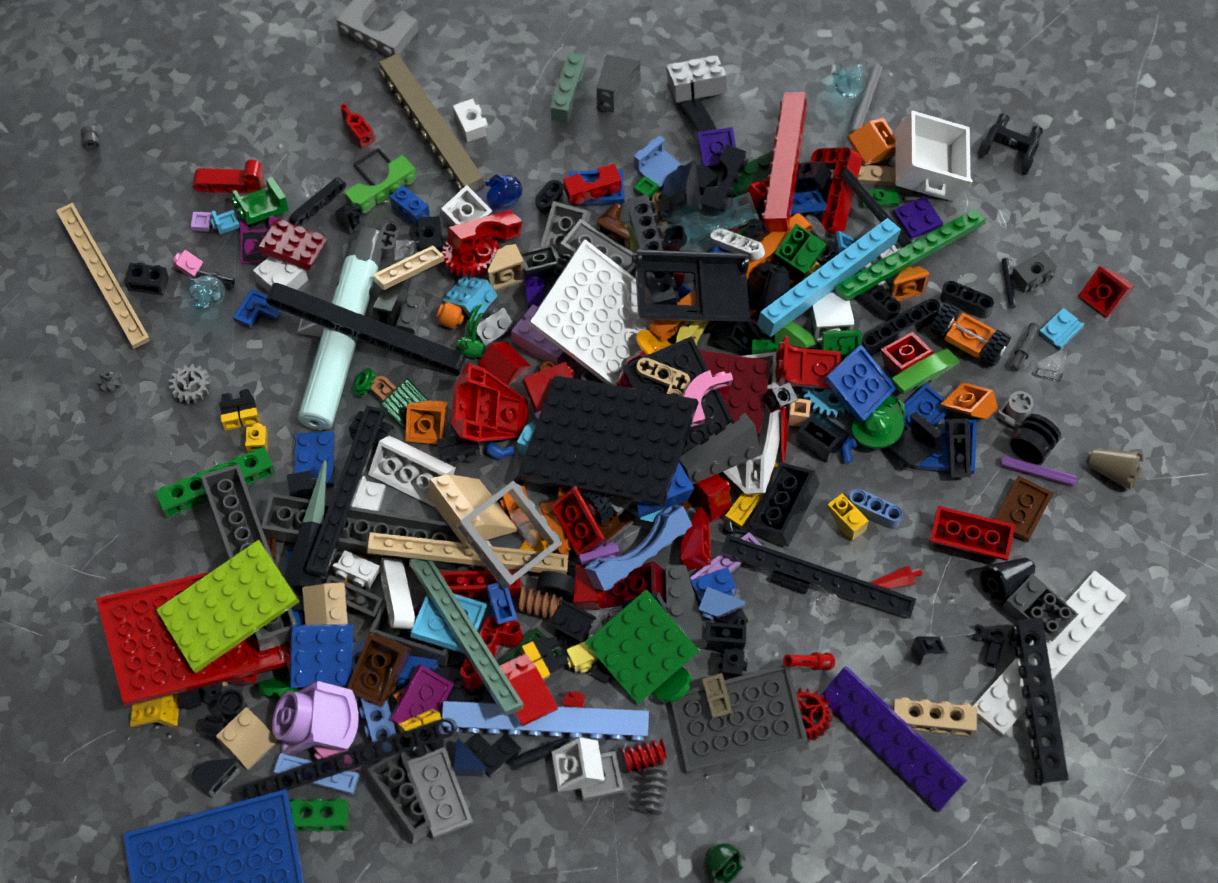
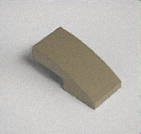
[702,673,733,718]

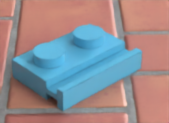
[1039,308,1084,351]

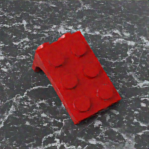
[775,336,841,389]

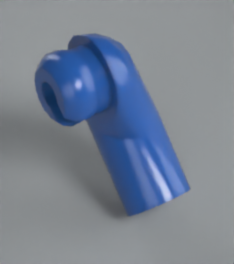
[841,437,858,464]

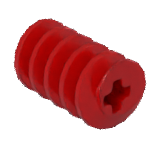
[621,739,667,773]

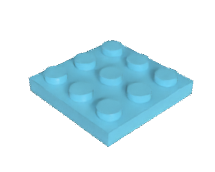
[410,594,487,653]

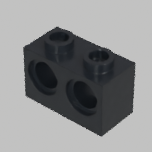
[124,262,169,296]

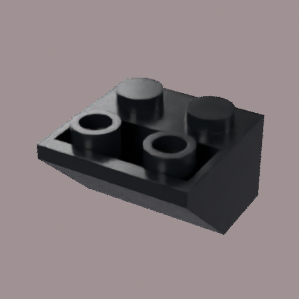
[796,413,850,462]

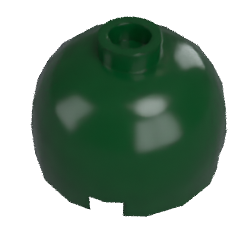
[703,843,746,883]

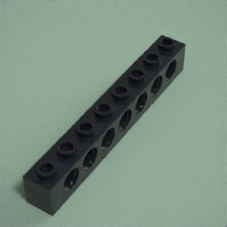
[627,194,680,305]
[1012,618,1069,786]

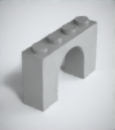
[337,0,419,57]

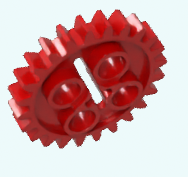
[441,236,500,278]

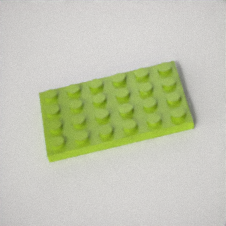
[156,540,299,673]

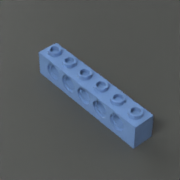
[352,639,396,762]

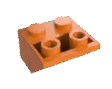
[847,118,896,165]

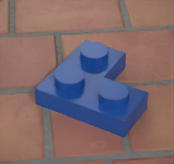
[233,289,281,328]

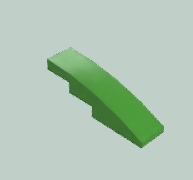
[892,348,960,395]

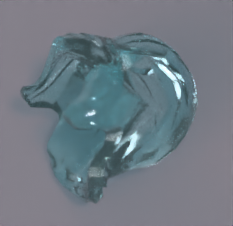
[831,62,866,98]
[188,275,225,310]

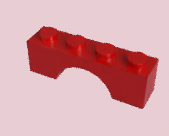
[447,210,522,254]

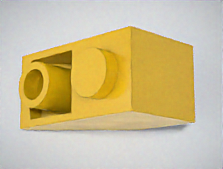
[827,493,869,541]

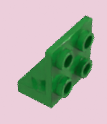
[818,330,861,356]

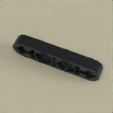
[289,177,347,226]

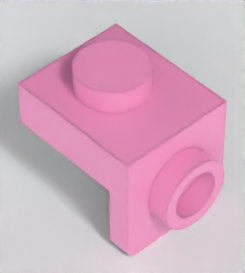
[171,250,203,278]

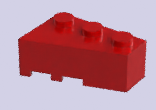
[692,473,732,522]

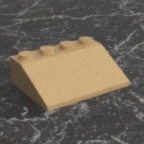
[428,474,517,546]

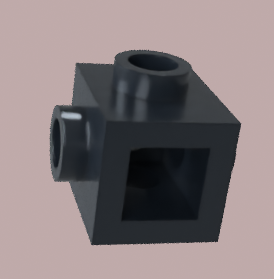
[718,648,748,680]

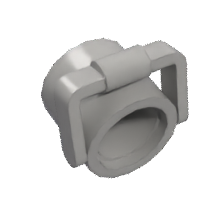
[997,391,1034,429]

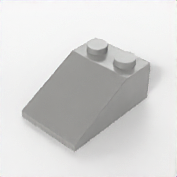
[540,201,591,258]

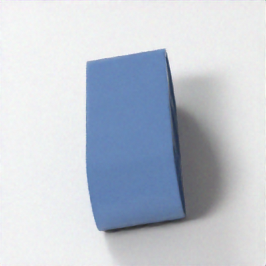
[849,489,903,529]

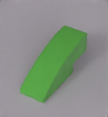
[760,321,817,348]

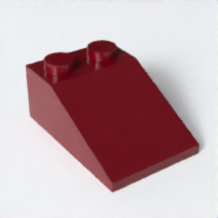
[602,561,666,611]

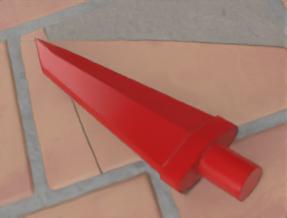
[781,406,789,463]
[869,565,923,589]

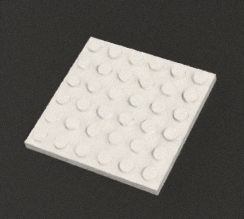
[528,240,653,386]

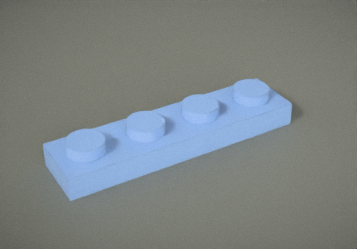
[274,753,360,795]

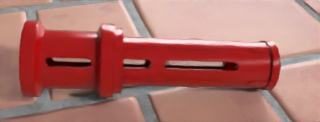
[783,652,836,671]

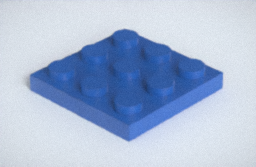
[824,344,897,423]
[289,624,353,688]

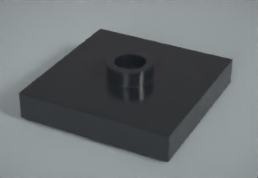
[434,662,483,703]

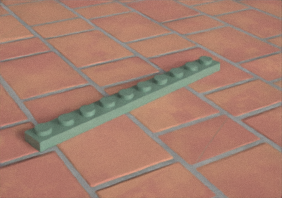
[409,558,524,716]

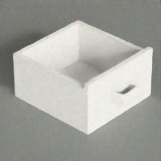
[896,111,972,201]

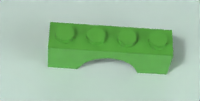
[344,155,417,214]

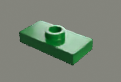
[861,188,899,209]

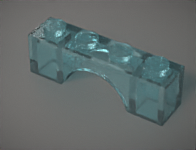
[681,192,759,244]

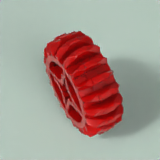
[796,688,832,743]

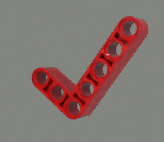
[811,147,862,237]

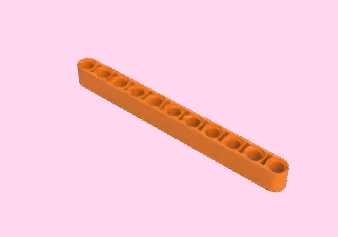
[649,213,812,342]

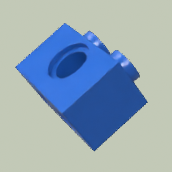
[390,185,430,226]

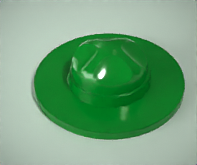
[852,406,904,449]

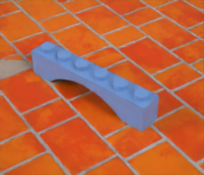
[584,504,692,591]

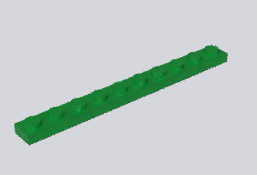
[835,209,986,301]

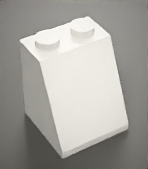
[809,291,854,342]

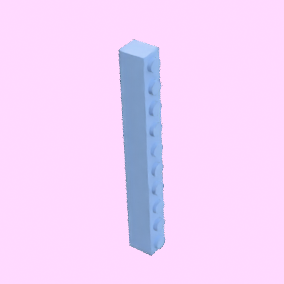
[442,701,649,741]

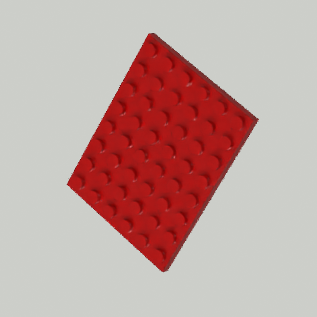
[96,571,287,707]

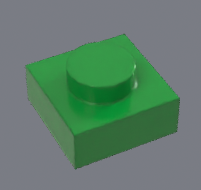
[634,176,659,199]

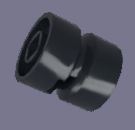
[217,689,248,723]

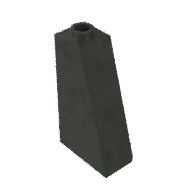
[373,277,412,327]

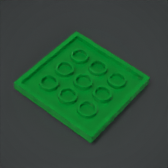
[585,589,700,704]

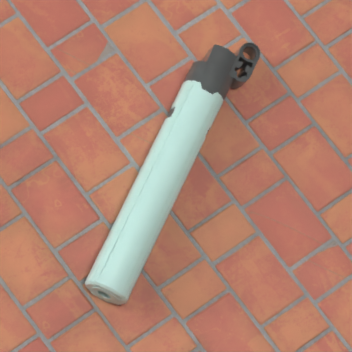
[297,220,399,431]

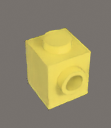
[566,641,597,674]

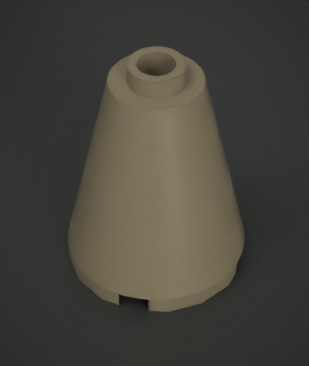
[1086,449,1144,490]

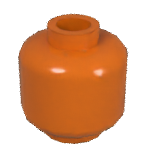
[436,302,464,329]

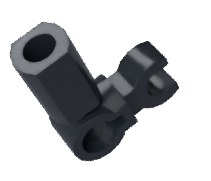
[972,624,1005,668]

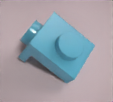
[210,210,240,235]

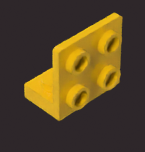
[130,693,179,728]

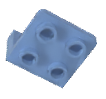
[634,136,682,189]

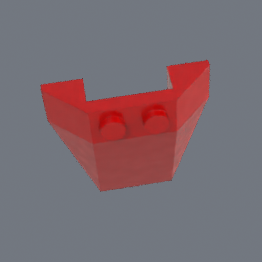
[451,363,528,442]

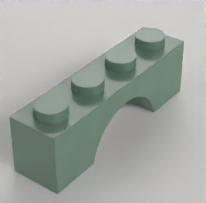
[550,52,586,123]

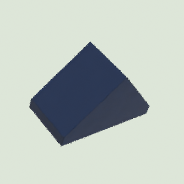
[454,739,487,777]

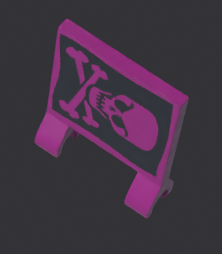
[240,216,277,265]

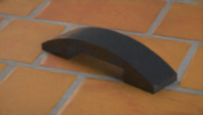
[677,93,717,132]

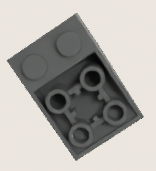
[1002,574,1078,642]

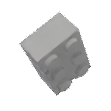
[666,55,727,103]

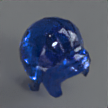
[485,174,523,211]

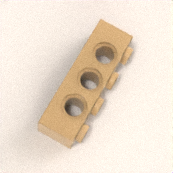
[892,697,977,737]

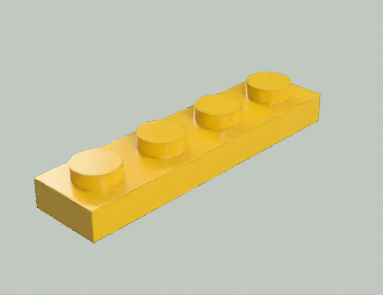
[725,463,778,529]

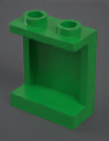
[231,177,288,225]

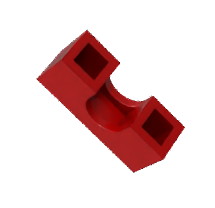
[563,163,622,206]

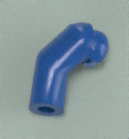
[486,443,515,460]

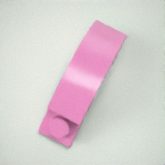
[684,370,733,427]

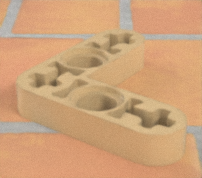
[636,358,690,397]

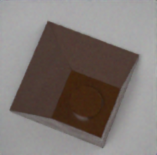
[597,216,630,250]

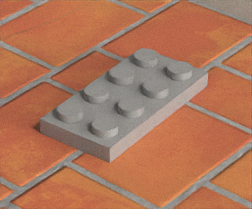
[407,747,473,839]

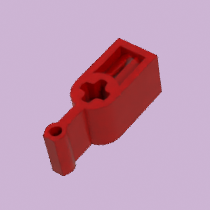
[340,103,375,149]

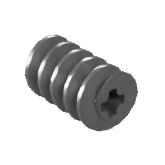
[638,767,670,814]

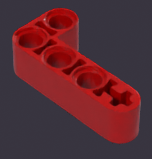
[192,160,264,194]
[460,616,523,690]

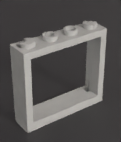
[455,480,562,589]

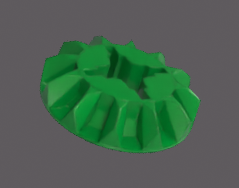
[354,368,376,397]

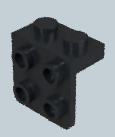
[889,411,942,467]

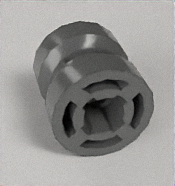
[81,126,100,150]

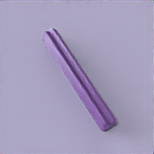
[1000,456,1077,487]

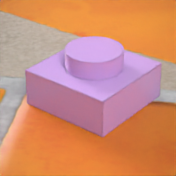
[191,212,212,232]

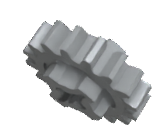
[169,364,211,404]

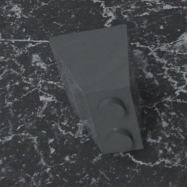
[597,54,641,112]

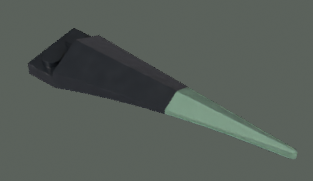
[284,460,327,613]

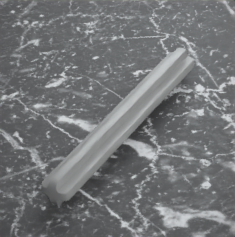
[849,64,882,134]

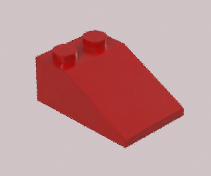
[500,654,558,727]

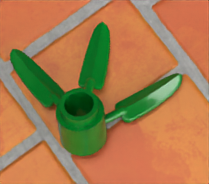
[456,304,485,359]

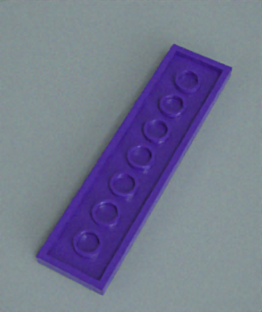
[820,666,967,812]

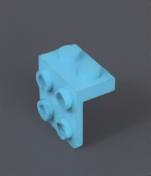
[443,276,498,321]

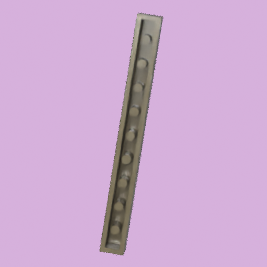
[379,53,484,192]

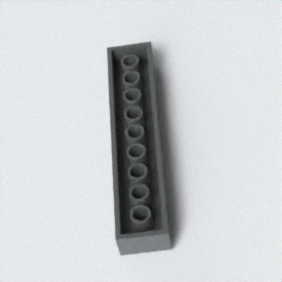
[201,464,297,651]
[261,493,462,570]

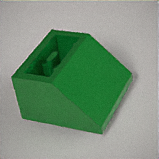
[775,223,826,278]

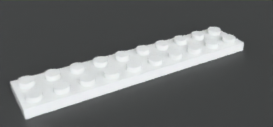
[973,571,1127,737]

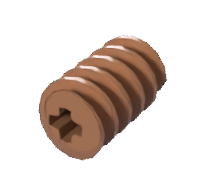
[518,586,562,619]

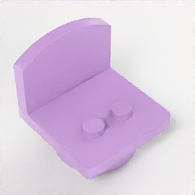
[272,681,358,756]

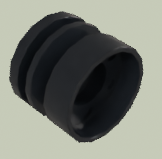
[1009,414,1061,465]

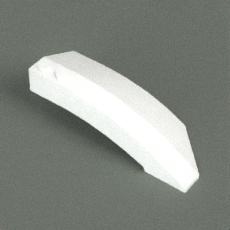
[723,352,782,495]

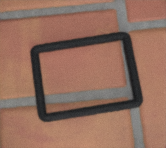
[354,148,392,186]

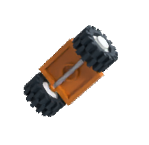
[930,302,1011,366]

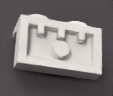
[352,476,386,511]
[332,551,380,589]

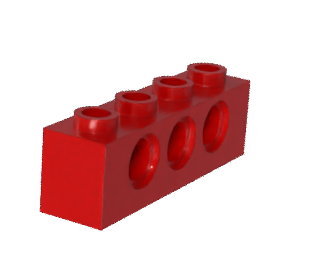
[441,570,521,599]

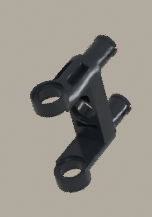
[977,113,1043,173]

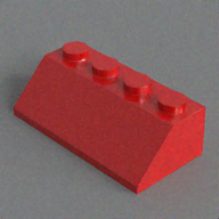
[930,506,1016,561]

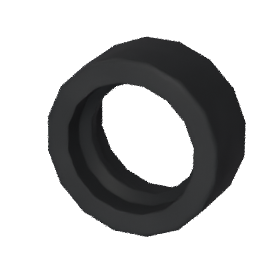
[536,571,576,599]

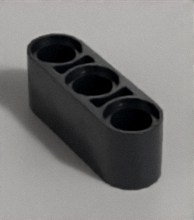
[940,281,994,318]

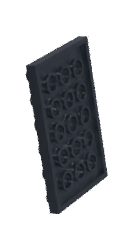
[622,336,735,456]

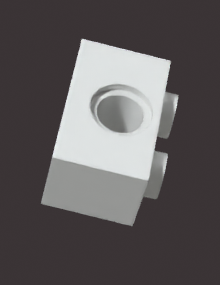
[453,99,488,142]

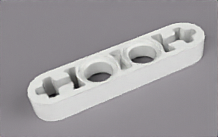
[710,229,765,260]

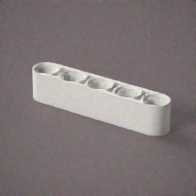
[380,558,414,629]

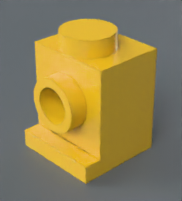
[245,423,268,453]

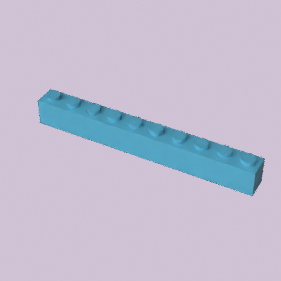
[757,218,901,337]

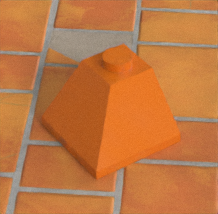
[891,266,930,301]
[940,382,998,419]
[405,400,448,444]

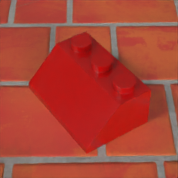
[550,487,605,557]

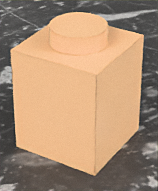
[788,399,811,427]

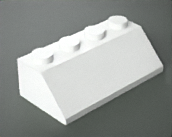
[368,436,456,507]

